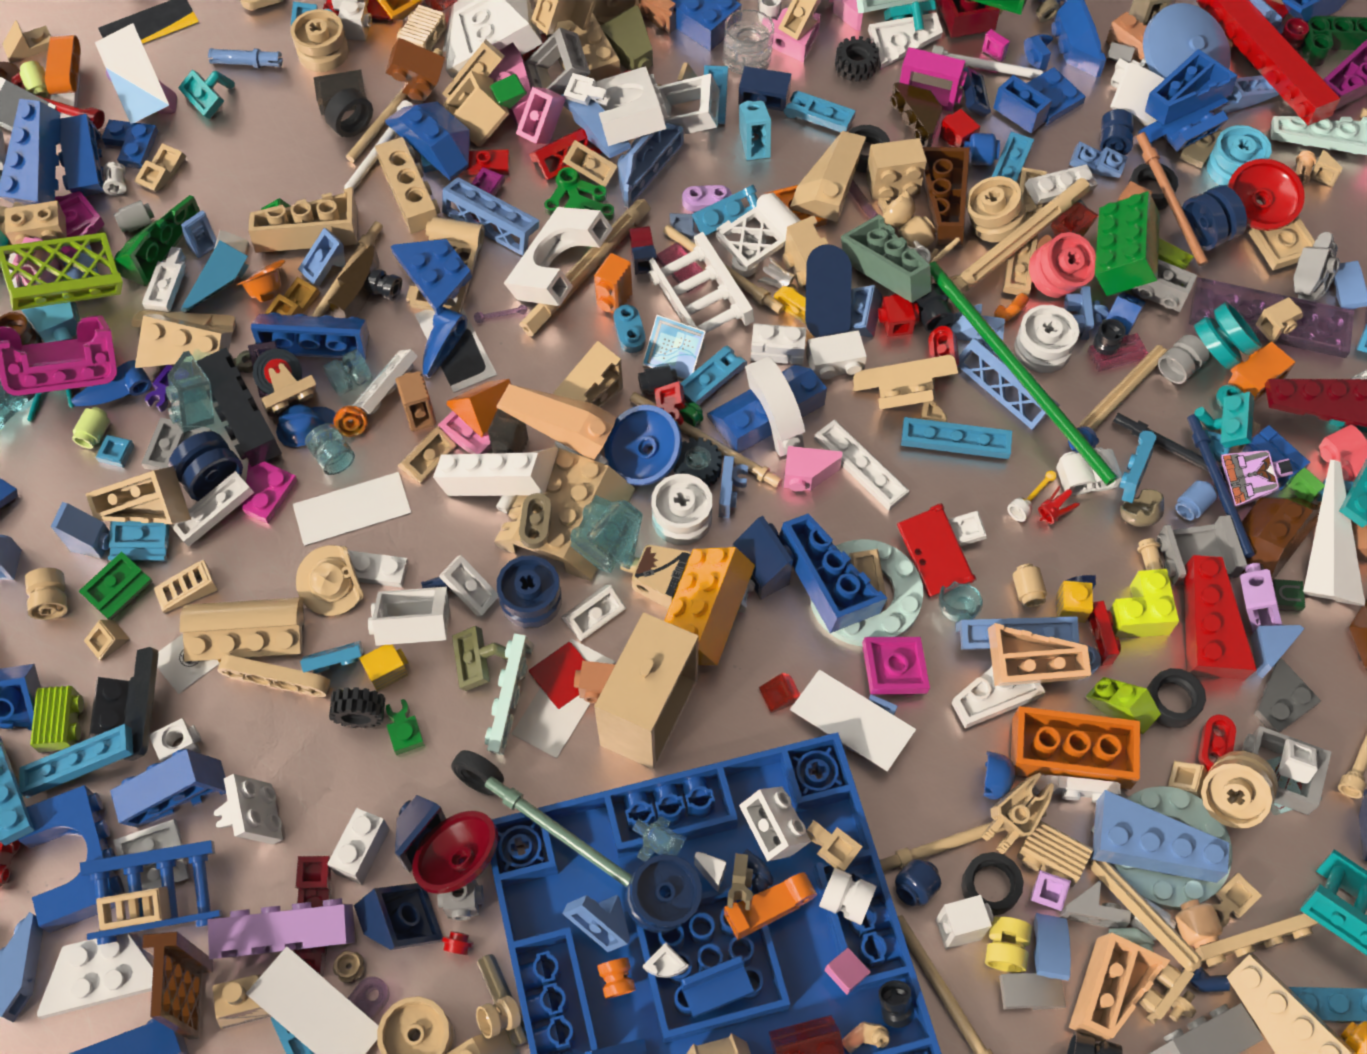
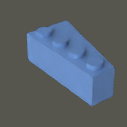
[1092,790,1229,883]

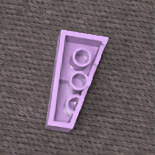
[208,898,355,959]

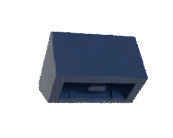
[732,516,794,600]

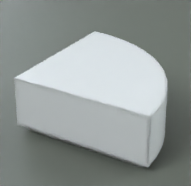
[643,943,689,978]

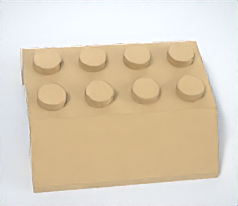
[494,448,635,582]

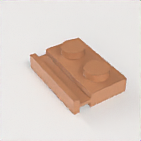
[638,0,676,34]

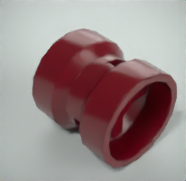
[1281,18,1309,51]

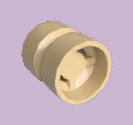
[25,567,68,620]

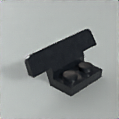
[89,647,159,761]

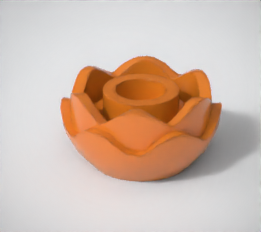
[334,405,368,437]

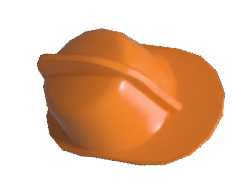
[237,260,285,303]

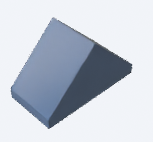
[1250,625,1305,679]

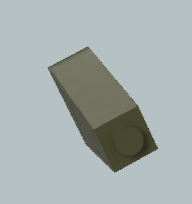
[600,5,653,70]

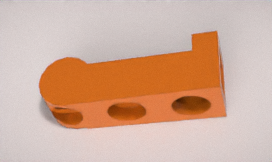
[724,872,817,940]

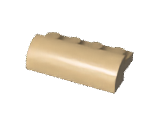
[180,597,304,662]

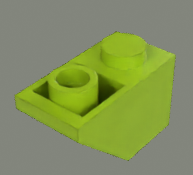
[1086,677,1161,734]

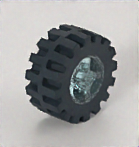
[673,437,722,487]

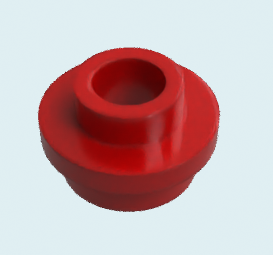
[442,931,474,955]

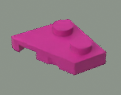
[242,461,298,524]

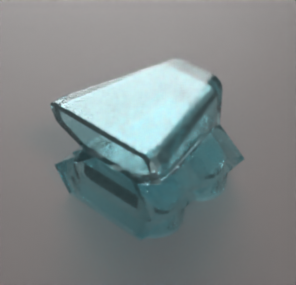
[570,495,643,573]

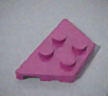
[55,191,105,259]

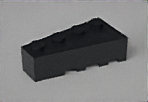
[196,348,282,467]

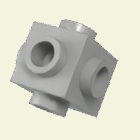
[437,879,484,921]

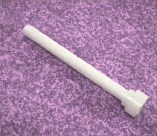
[932,45,1044,79]
[344,100,413,191]

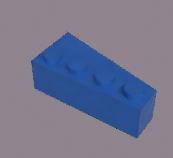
[778,513,888,633]

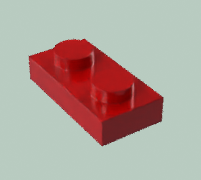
[1088,601,1121,666]

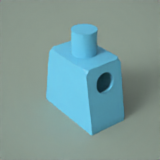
[739,101,771,161]
[21,302,80,343]

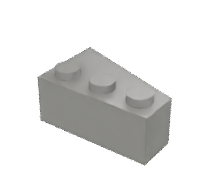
[1149,1003,1264,1054]

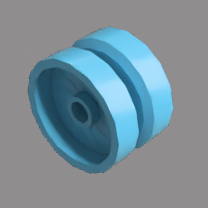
[1207,125,1272,186]

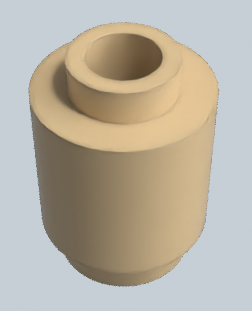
[1012,564,1047,608]

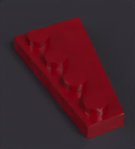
[1265,379,1367,427]

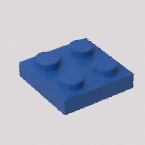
[1027,67,1086,124]

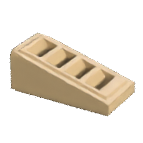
[154,560,218,613]
[96,887,171,931]

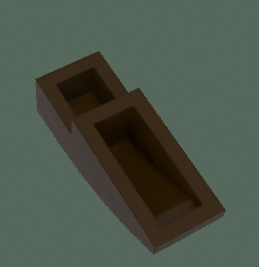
[328,245,379,318]

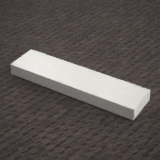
[814,419,909,511]

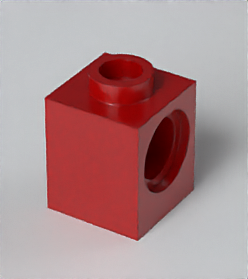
[939,109,981,147]

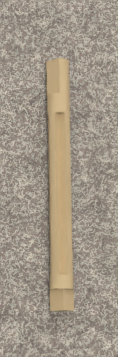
[953,178,1090,294]
[519,199,651,336]

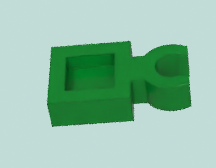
[386,699,425,755]

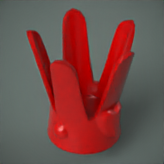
[1038,485,1080,524]

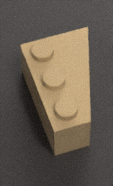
[783,215,828,290]
[553,341,623,408]

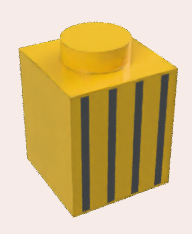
[1056,581,1093,623]
[359,644,409,692]

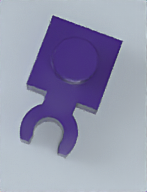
[145,365,192,412]

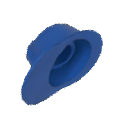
[276,404,338,447]

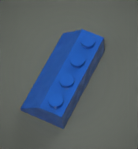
[251,312,369,360]
[707,365,827,453]

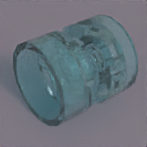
[323,349,373,396]
[305,423,355,475]

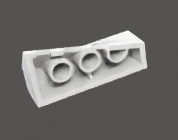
[433,446,559,496]

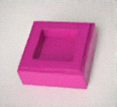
[982,29,1010,62]

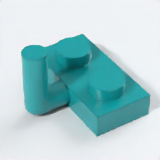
[884,0,936,31]
[178,69,235,119]
[1194,392,1254,448]

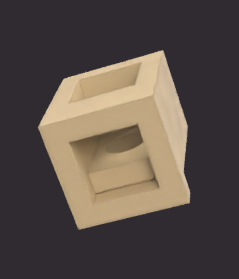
[1255,297,1303,343]

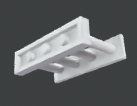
[648,232,755,350]

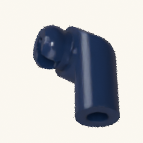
[743,849,774,892]

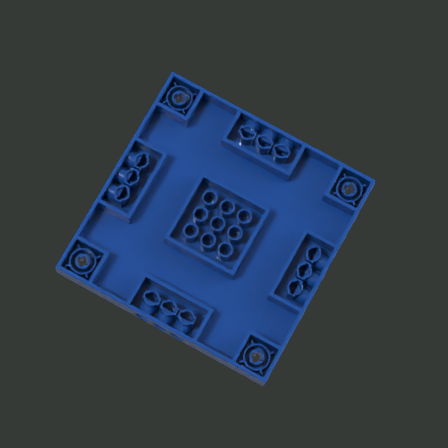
[491,732,942,1054]

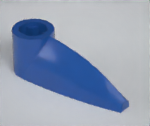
[423,307,468,378]
[71,360,152,406]

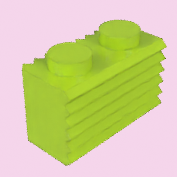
[30,685,84,753]

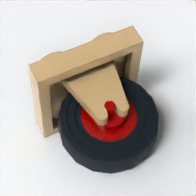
[253,348,317,415]

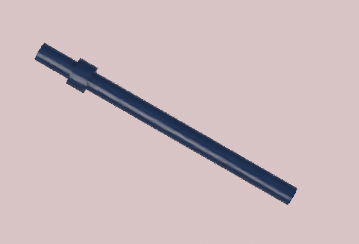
[1187,414,1255,559]

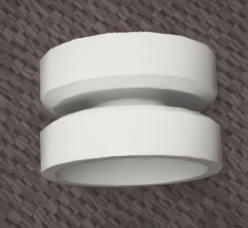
[1014,305,1079,373]
[652,474,712,545]

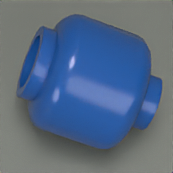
[964,133,1000,166]

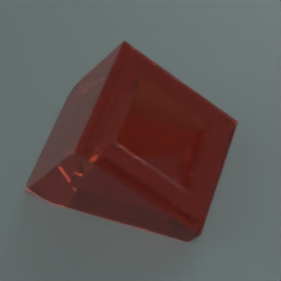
[759,673,800,713]

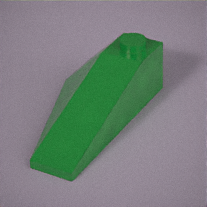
[114,195,200,286]

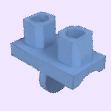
[1064,286,1109,340]

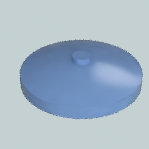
[1143,3,1231,79]

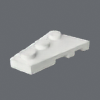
[868,12,943,69]
[952,666,1045,729]

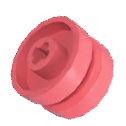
[1029,232,1096,298]

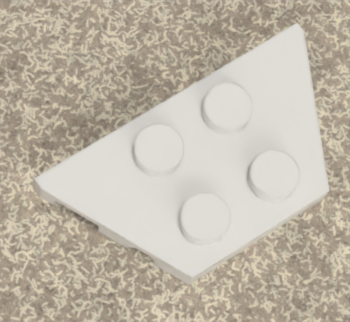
[37,933,153,1019]

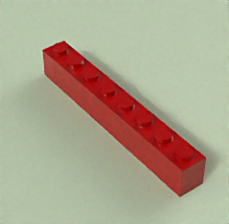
[1196,0,1340,126]

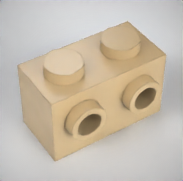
[5,201,67,245]

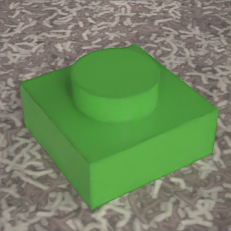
[1288,467,1325,503]

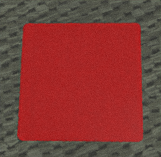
[529,642,585,709]

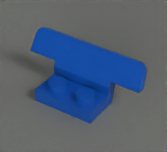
[1138,98,1229,152]

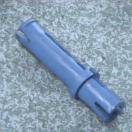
[208,48,283,68]

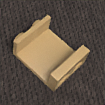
[531,0,596,35]

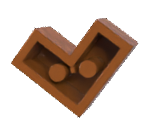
[385,38,445,102]

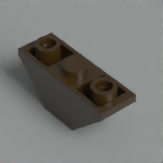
[890,82,943,147]

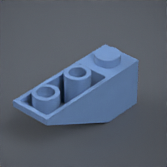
[0,912,43,1022]

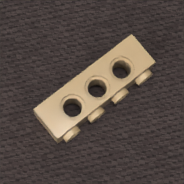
[375,137,441,234]

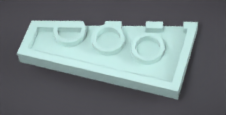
[1271,116,1367,155]

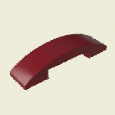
[293,856,331,977]

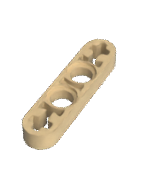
[217,655,331,697]

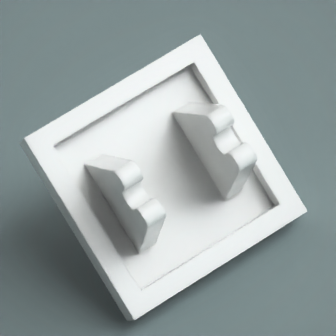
[214,774,283,844]

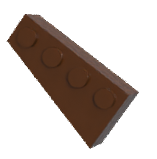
[923,147,970,246]

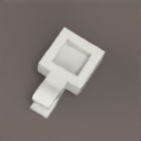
[564,73,611,106]

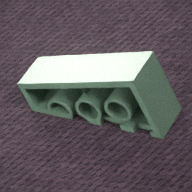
[841,214,931,303]

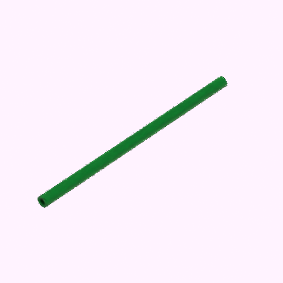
[929,261,1118,486]

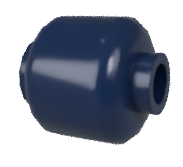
[895,859,942,906]

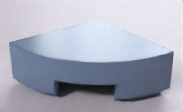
[669,213,694,239]

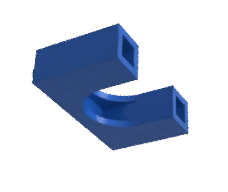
[18,785,125,933]

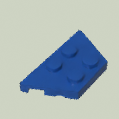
[391,239,472,315]

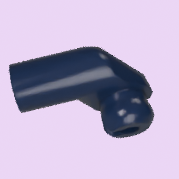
[1182,967,1230,992]

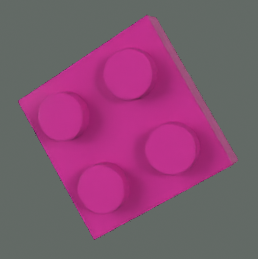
[862,637,930,694]

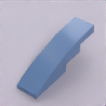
[1210,75,1279,115]
[561,93,631,158]

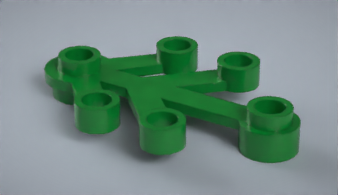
[544,167,615,221]

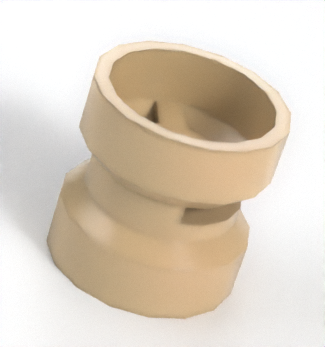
[476,996,521,1038]

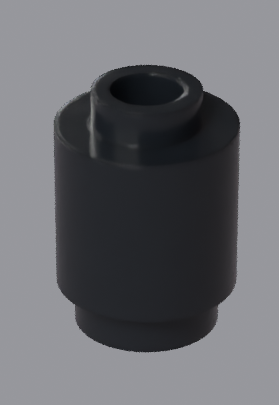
[638,364,678,395]

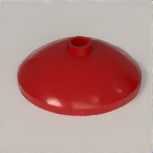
[1227,159,1305,231]

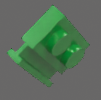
[79,551,153,620]

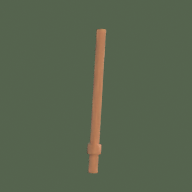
[1136,132,1208,267]

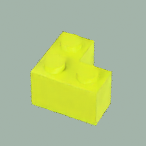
[1110,569,1179,638]

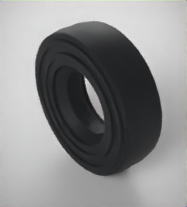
[451,750,504,795]

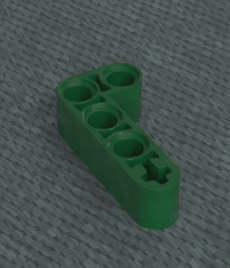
[1301,16,1367,67]

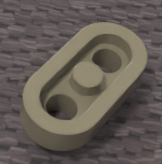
[519,493,552,549]

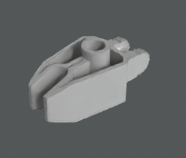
[1294,231,1340,302]

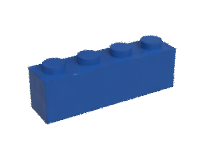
[0,663,41,730]

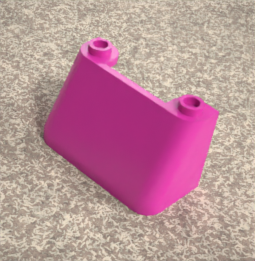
[0,315,117,396]

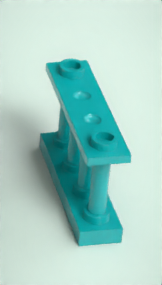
[1300,849,1367,956]

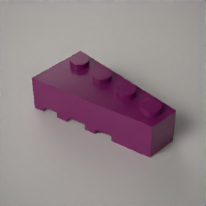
[1323,40,1367,110]

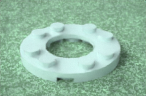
[810,539,923,647]
[1110,786,1232,910]

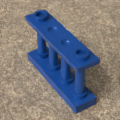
[80,840,223,945]

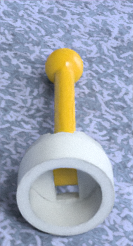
[1007,470,1056,522]

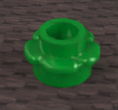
[679,403,704,427]

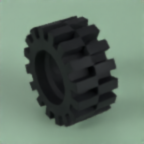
[835,36,879,81]
[329,687,386,728]

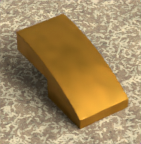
[264,276,321,315]

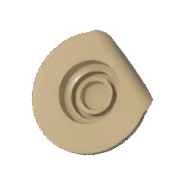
[296,545,363,616]

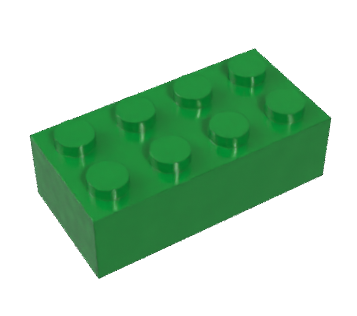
[1095,191,1160,296]

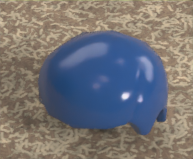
[984,751,1016,800]

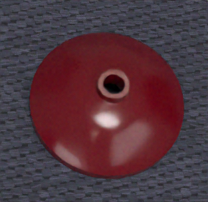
[412,811,498,894]

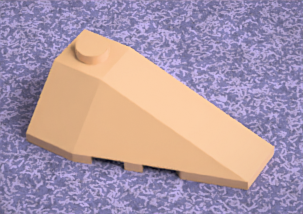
[497,384,616,460]

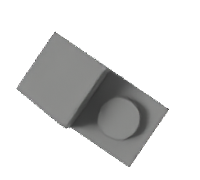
[1060,881,1131,928]

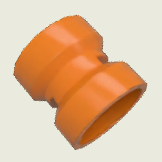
[597,957,636,999]

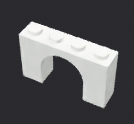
[596,66,668,146]
[504,207,613,306]

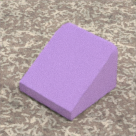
[1029,870,1071,911]

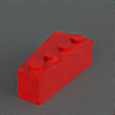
[1184,555,1257,680]

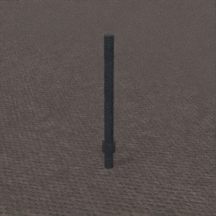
[1113,412,1263,498]

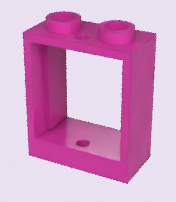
[899,47,967,112]

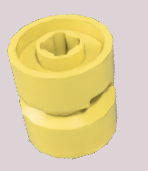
[985,917,1032,973]

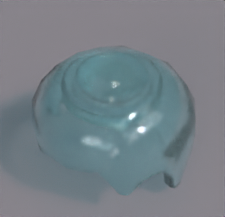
[938,581,983,623]

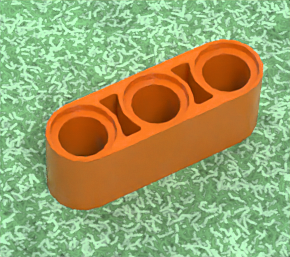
[45,35,81,95]

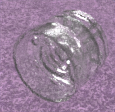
[723,9,774,75]

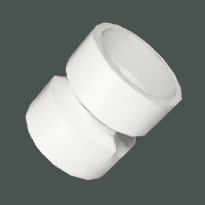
[819,868,877,925]

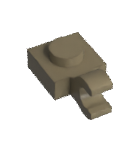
[727,853,753,910]

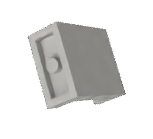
[1156,515,1247,586]

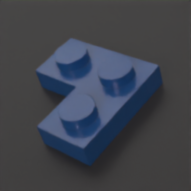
[101,119,158,169]

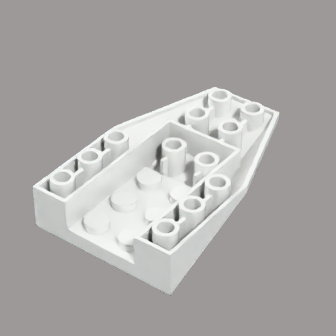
[446,0,543,79]

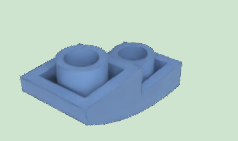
[1069,141,1128,178]
[1333,261,1367,310]
[1033,913,1071,981]

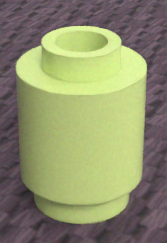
[20,61,49,98]
[72,407,110,449]

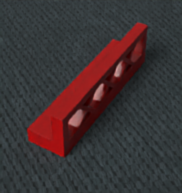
[529,128,602,180]

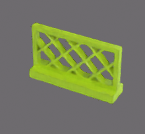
[0,232,123,311]

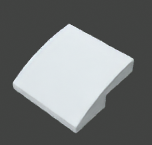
[1110,63,1164,127]
[113,819,190,893]

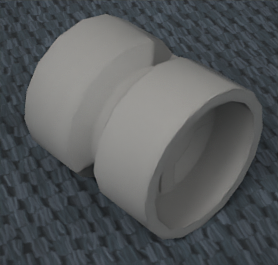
[1158,335,1209,384]

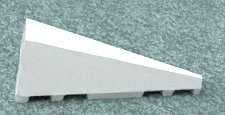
[1303,459,1365,606]

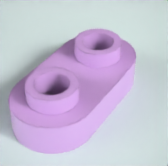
[682,185,732,212]

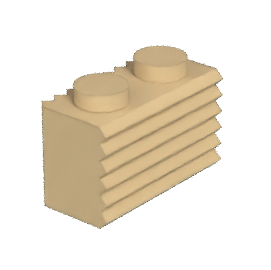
[397,5,447,51]
[1017,820,1093,887]

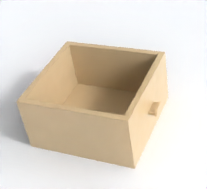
[594,612,699,769]

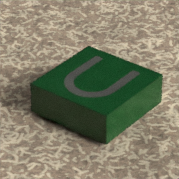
[1273,579,1306,611]

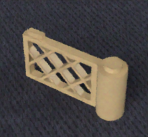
[406,217,485,313]

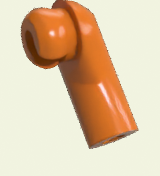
[994,293,1029,322]

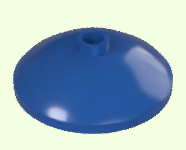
[604,405,682,486]

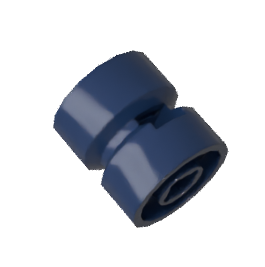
[1100,109,1134,155]

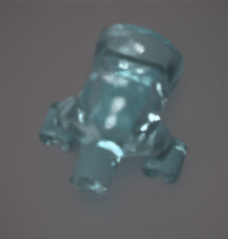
[632,816,687,862]

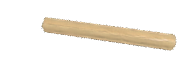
[1079,345,1167,431]
[1090,860,1202,972]

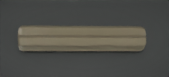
[477,954,528,1047]

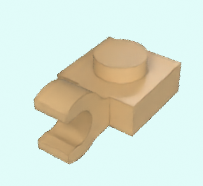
[806,821,863,871]

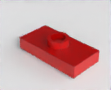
[460,149,509,176]

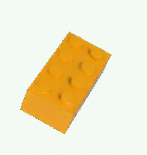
[664,547,755,666]

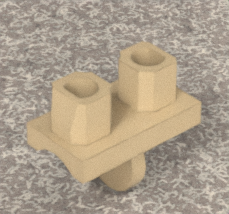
[1138,963,1196,1024]

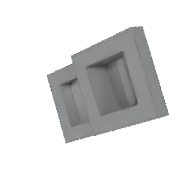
[999,973,1066,1010]

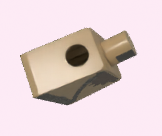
[620,545,691,609]
[213,975,271,1029]

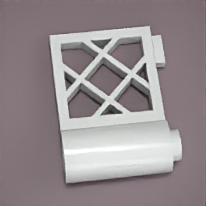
[716,193,801,271]

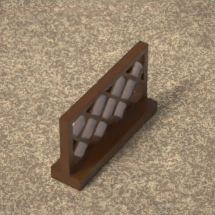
[142,932,213,1040]

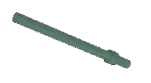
[485,776,632,887]

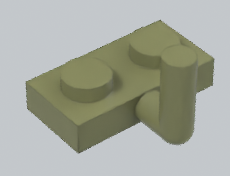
[452,626,508,691]

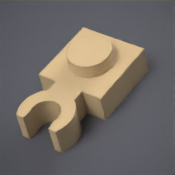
[1212,873,1262,927]

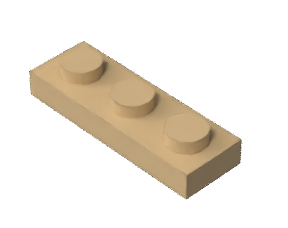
[442,39,505,99]

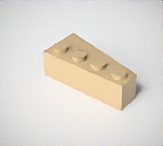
[248,187,358,253]
[1227,954,1357,1054]

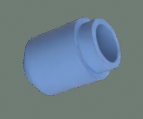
[1175,481,1217,521]

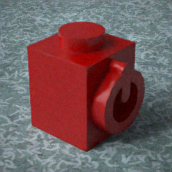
[878,294,919,337]

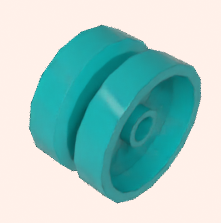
[1194,301,1262,370]

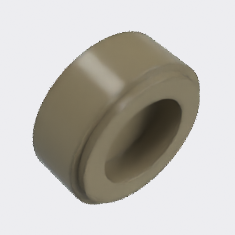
[1036,0,1060,22]

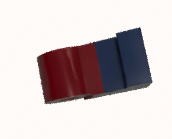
[629,226,657,275]

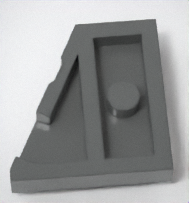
[1254,658,1321,733]

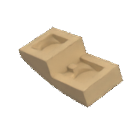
[134,143,186,192]

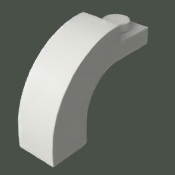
[745,356,805,457]

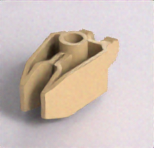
[981,773,1054,854]

